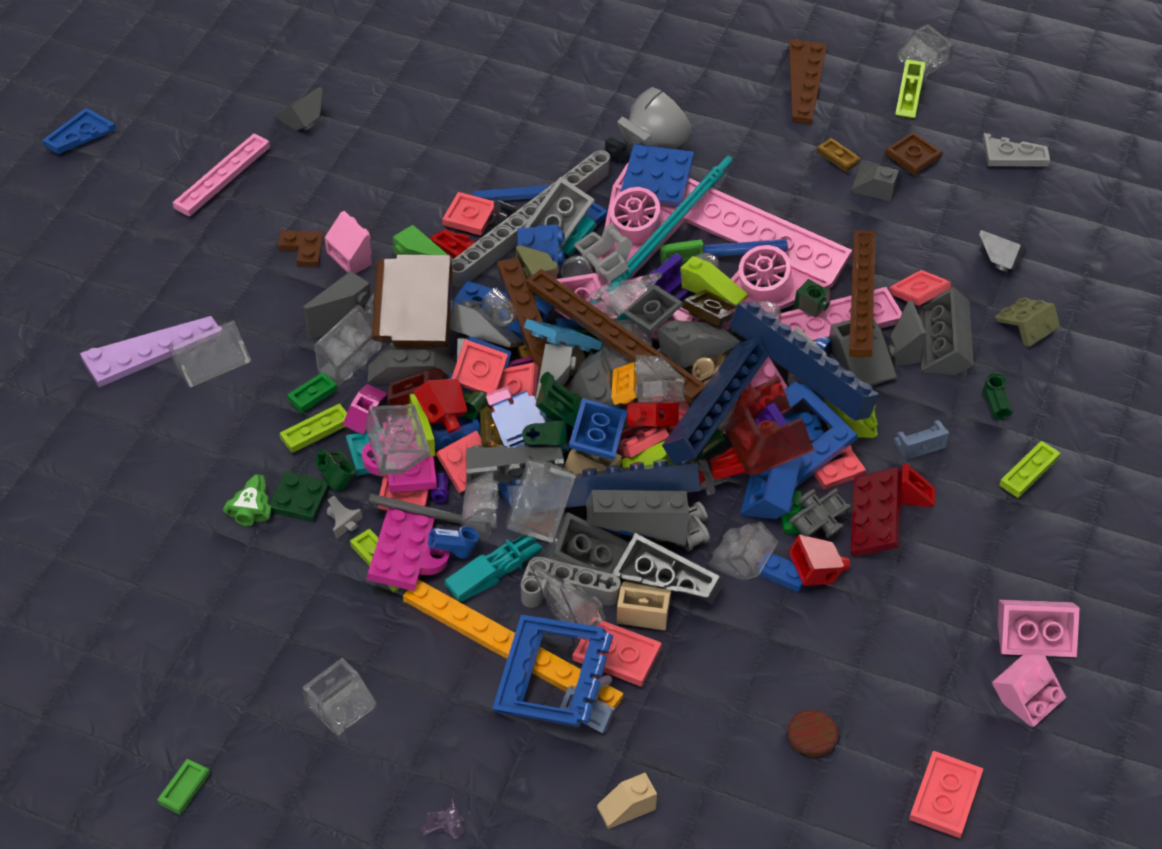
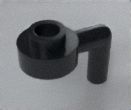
[487,200,517,230]

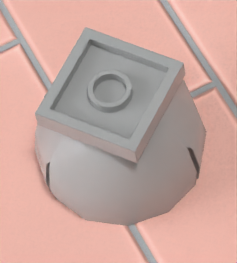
[617,87,692,149]

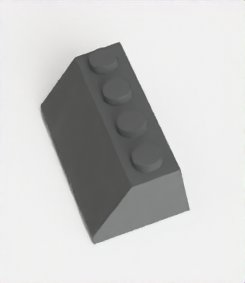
[918,287,974,375]

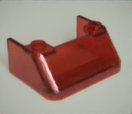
[726,377,814,475]

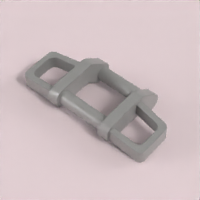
[574,224,632,281]

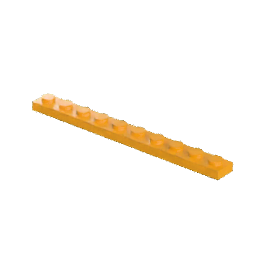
[403,579,623,709]

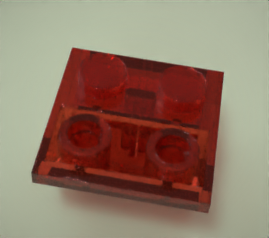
[387,368,443,417]

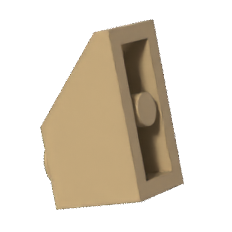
[597,773,657,829]

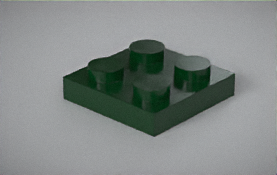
[269,471,330,523]

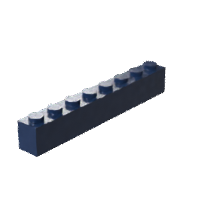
[729,301,879,421]
[662,337,769,464]
[507,459,701,515]

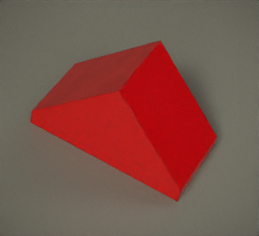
[900,463,935,507]

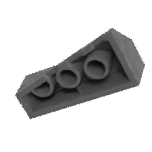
[465,445,564,483]
[586,490,689,547]
[612,533,724,604]

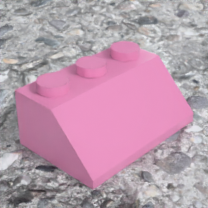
[998,600,1080,657]

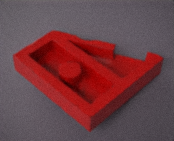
[429,230,476,259]
[710,438,760,480]

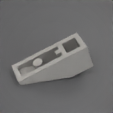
[536,344,576,411]

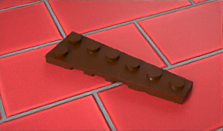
[788,39,827,125]

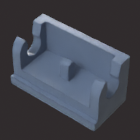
[894,420,949,460]

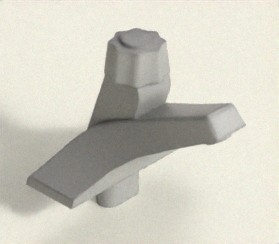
[327,496,363,539]

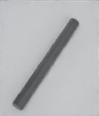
[368,494,464,524]

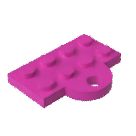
[362,419,437,492]
[367,507,449,591]

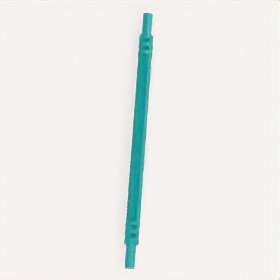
[601,156,733,299]

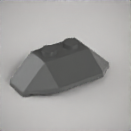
[368,342,457,385]
[567,350,630,431]

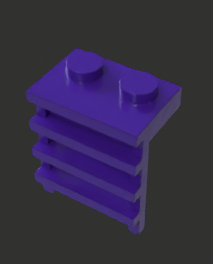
[647,253,693,302]

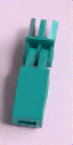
[444,531,543,603]

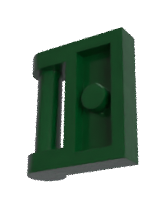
[535,372,582,431]

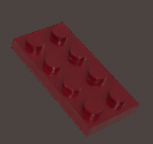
[850,467,901,557]

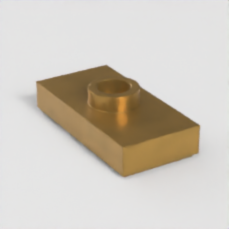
[817,138,861,173]

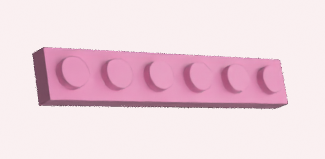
[173,134,270,217]

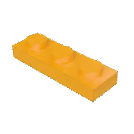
[611,362,637,405]

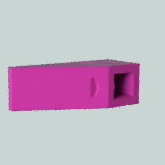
[343,384,387,435]

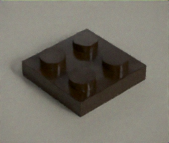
[681,289,737,326]

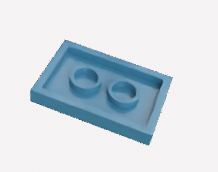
[524,319,602,352]

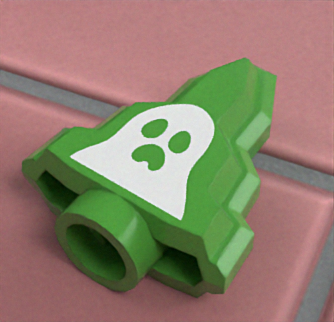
[223,474,271,526]

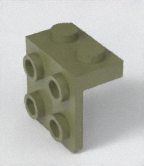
[995,298,1060,347]

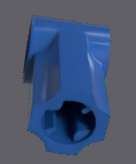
[428,526,479,558]

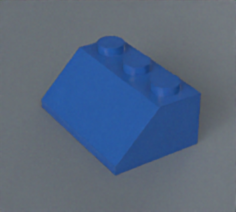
[740,439,803,519]

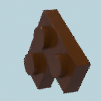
[278,230,324,268]

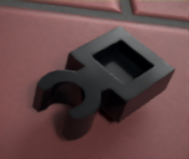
[605,137,632,164]

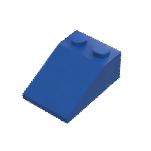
[568,398,627,460]

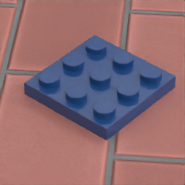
[620,144,695,207]

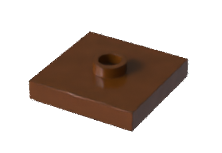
[885,132,943,175]

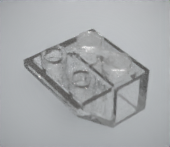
[896,24,955,77]
[635,355,685,403]
[461,470,499,538]
[708,522,778,580]
[302,658,377,736]

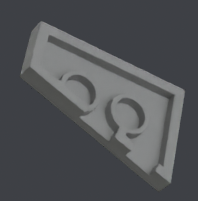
[983,133,1050,167]

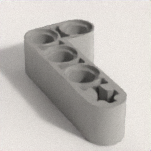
[521,557,621,608]

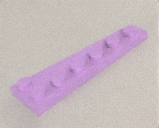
[80,316,222,387]

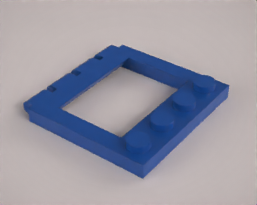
[732,381,858,488]
[492,614,613,727]

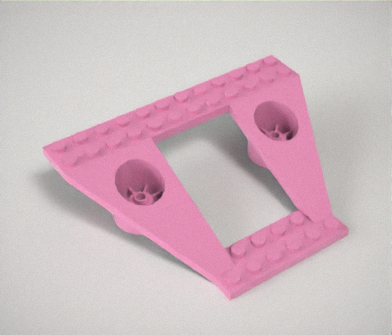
[596,162,852,343]

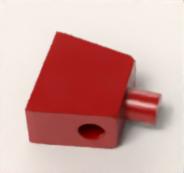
[413,378,467,433]
[627,402,679,426]
[788,535,850,586]

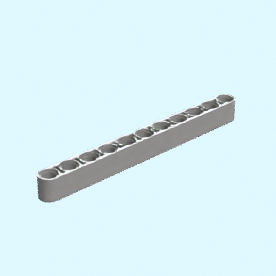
[452,150,610,287]

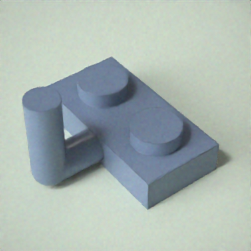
[560,675,616,733]

